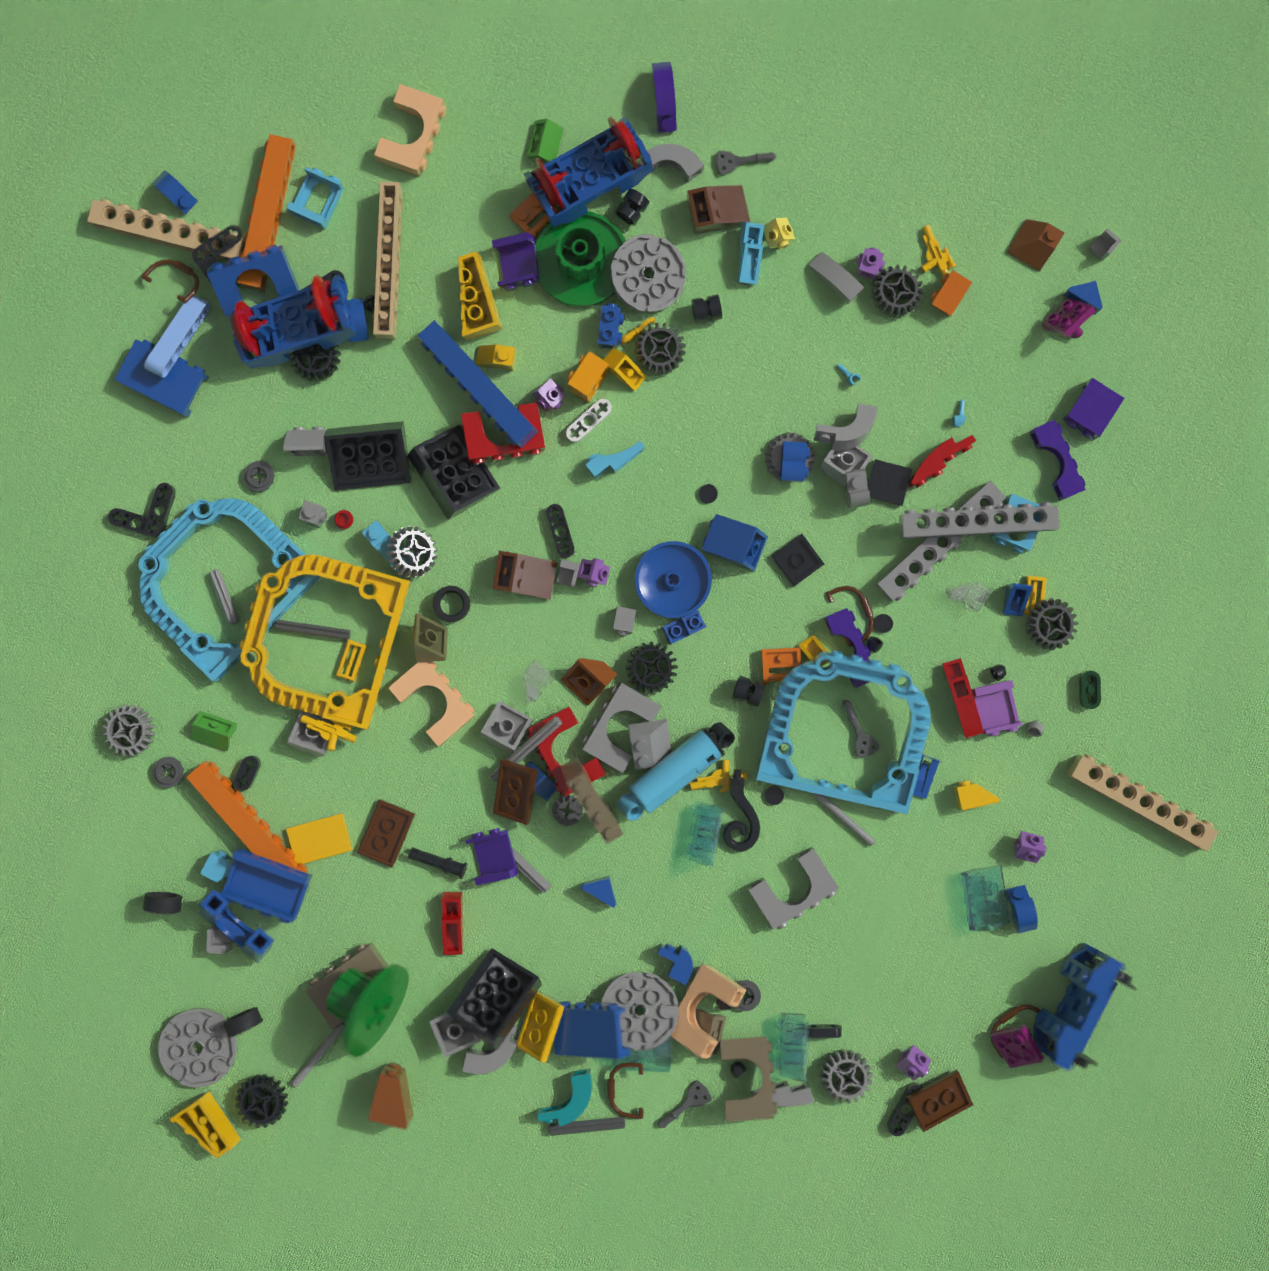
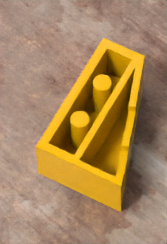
[169,1091,241,1158]

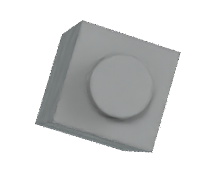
[613,606,636,636]

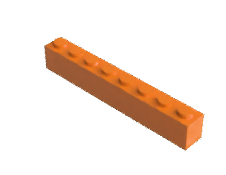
[236,134,296,292]
[186,761,309,874]

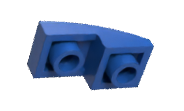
[662,610,706,645]

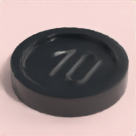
[699,484,718,503]
[874,614,893,633]
[765,786,784,805]

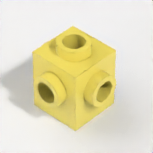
[763,218,795,250]

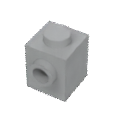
[298,500,328,527]

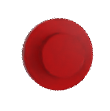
[334,510,354,529]

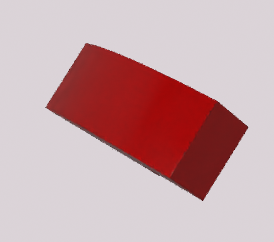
[441,892,463,955]

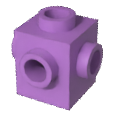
[856,247,885,280]
[532,378,566,411]
[577,558,610,587]
[1015,831,1046,863]
[896,1045,931,1081]

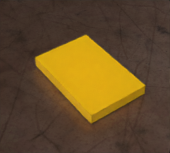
[286,813,353,864]
[516,992,565,1062]

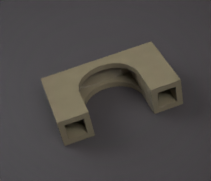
[561,757,623,844]
[306,943,388,1029]
[720,1036,778,1122]

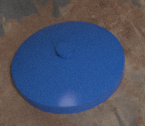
[635,541,712,618]

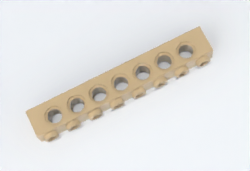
[373,181,403,340]
[87,199,245,262]
[1066,754,1219,852]

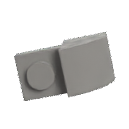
[844,469,870,508]

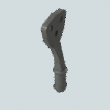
[716,151,776,176]
[843,700,879,758]
[658,1080,712,1128]

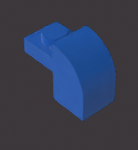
[152,170,198,215]
[348,298,369,342]
[1006,885,1038,934]
[657,943,693,985]

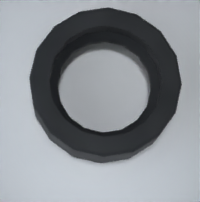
[433,585,470,622]
[143,892,182,914]
[222,1007,263,1038]

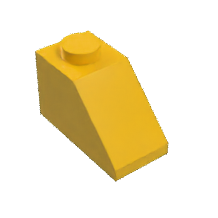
[476,344,516,371]
[604,348,647,391]
[953,780,1000,811]

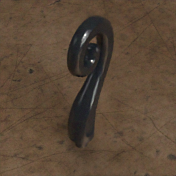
[723,769,760,852]

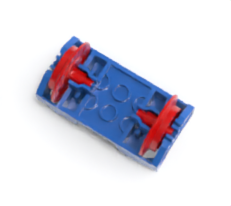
[524,117,654,227]
[230,275,357,369]

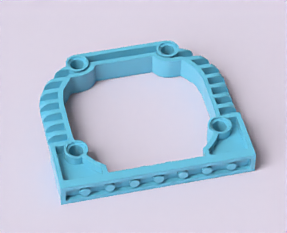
[138,498,321,682]
[756,651,931,814]

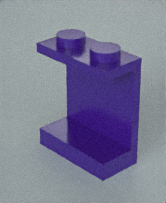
[492,232,540,291]
[1062,378,1125,440]
[465,828,518,885]

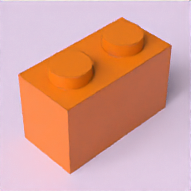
[930,270,972,316]

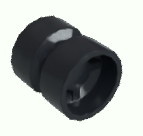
[615,188,650,226]
[691,294,722,324]
[732,675,765,707]

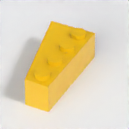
[458,251,503,341]

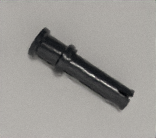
[408,847,468,879]

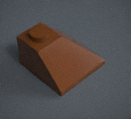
[1007,219,1065,271]
[561,658,617,706]

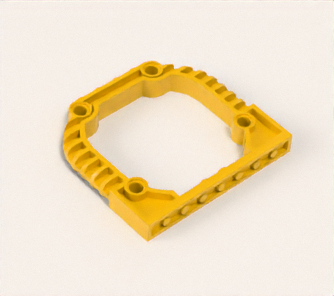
[239,554,411,730]

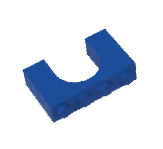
[207,245,299,317]
[199,890,274,963]

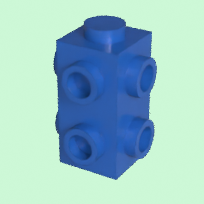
[598,303,624,349]

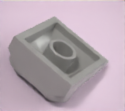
[821,446,872,486]
[480,701,533,753]
[287,711,334,757]

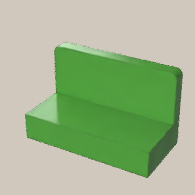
[526,119,563,162]
[192,711,237,751]

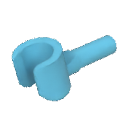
[837,364,861,386]
[953,400,965,427]

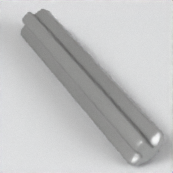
[209,569,239,624]
[512,847,551,893]

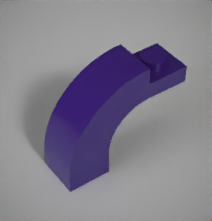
[652,62,677,133]

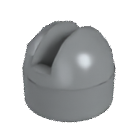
[1027,720,1044,737]

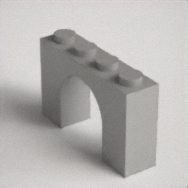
[582,683,661,773]
[747,847,839,930]

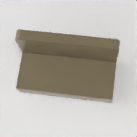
[696,1009,726,1055]

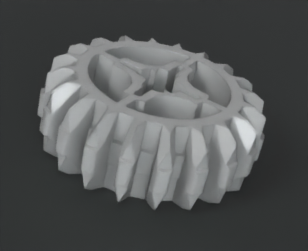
[386,526,438,578]
[102,705,156,756]
[820,1049,873,1104]

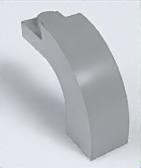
[637,144,705,183]
[813,404,877,451]
[462,1025,518,1074]

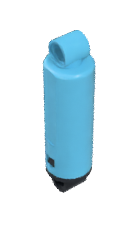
[618,722,735,821]

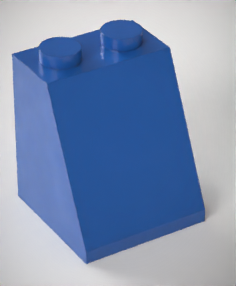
[702,514,768,572]

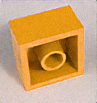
[567,351,609,403]

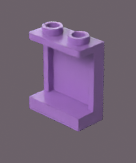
[971,680,1023,737]

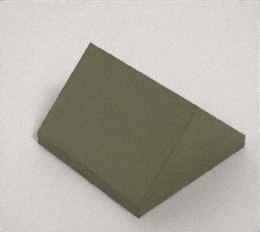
[413,613,448,662]

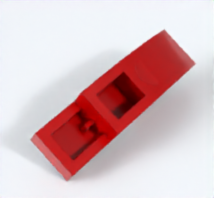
[908,434,976,488]
[942,658,984,739]

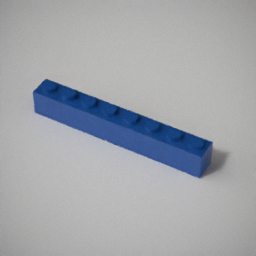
[418,320,538,448]

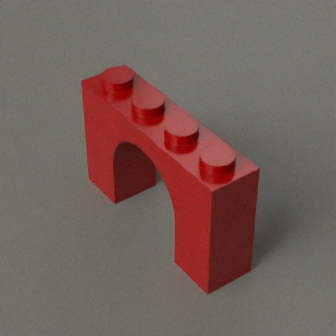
[461,402,545,465]
[527,706,606,796]

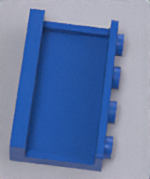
[115,339,209,417]
[220,849,313,923]
[554,1001,630,1059]

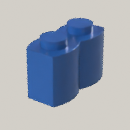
[780,441,810,483]

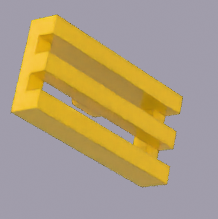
[1023,576,1047,615]
[336,639,367,682]

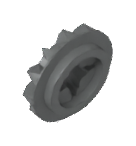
[244,461,275,492]
[153,757,184,787]
[552,795,583,826]
[734,979,761,1011]

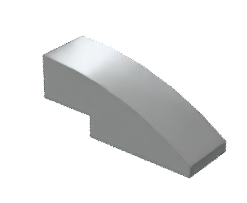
[808,252,864,304]
[750,1080,814,1107]

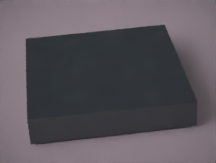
[867,459,912,506]
[771,534,824,587]

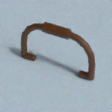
[141,260,200,303]
[826,586,874,647]
[991,1004,1041,1059]
[607,1062,643,1119]

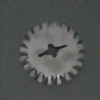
[765,432,815,482]

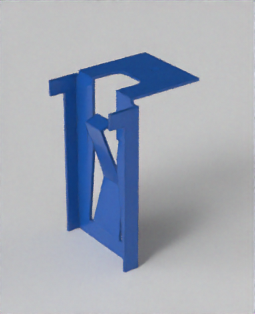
[913,753,941,799]

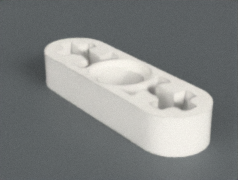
[566,399,612,443]

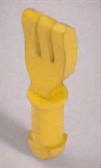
[621,317,655,344]

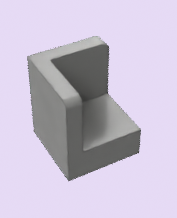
[1088,229,1122,261]
[557,559,580,587]
[206,927,231,954]

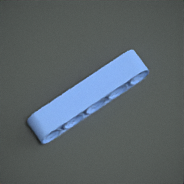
[144,295,210,378]

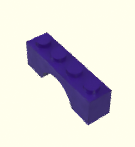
[1029,420,1086,501]
[824,608,871,688]

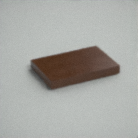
[493,759,538,825]
[357,799,416,868]
[906,1070,973,1132]

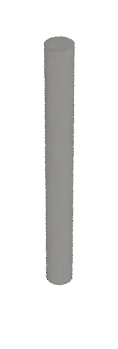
[813,793,875,846]
[292,1022,346,1087]

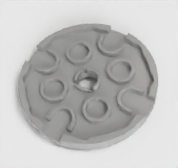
[610,234,686,313]
[602,972,679,1051]
[158,1008,238,1087]

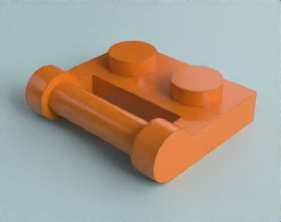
[509,193,560,238]
[761,648,801,684]

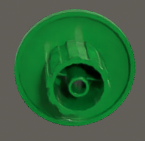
[536,212,626,307]
[326,964,409,1058]

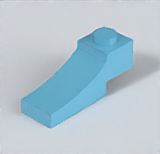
[737,221,764,284]
[585,441,645,479]
[362,520,408,578]

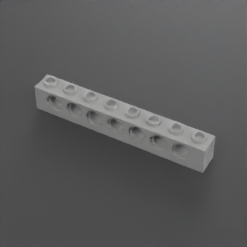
[875,480,1006,602]
[899,503,1059,539]

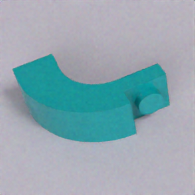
[537,1069,592,1126]

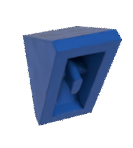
[1063,281,1103,315]
[1003,583,1032,616]
[527,761,557,801]
[581,876,616,908]

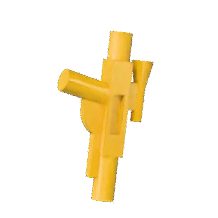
[921,225,957,277]
[300,715,357,752]
[690,760,748,793]

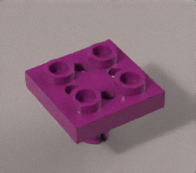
[1041,298,1096,339]
[990,1025,1045,1068]

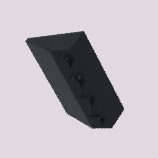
[324,421,411,490]
[407,424,500,520]
[447,948,542,1050]

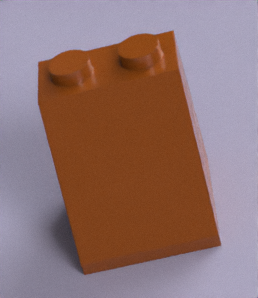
[368,1063,413,1130]

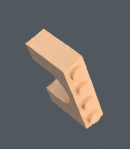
[374,84,447,176]
[389,661,475,746]
[671,964,746,1059]

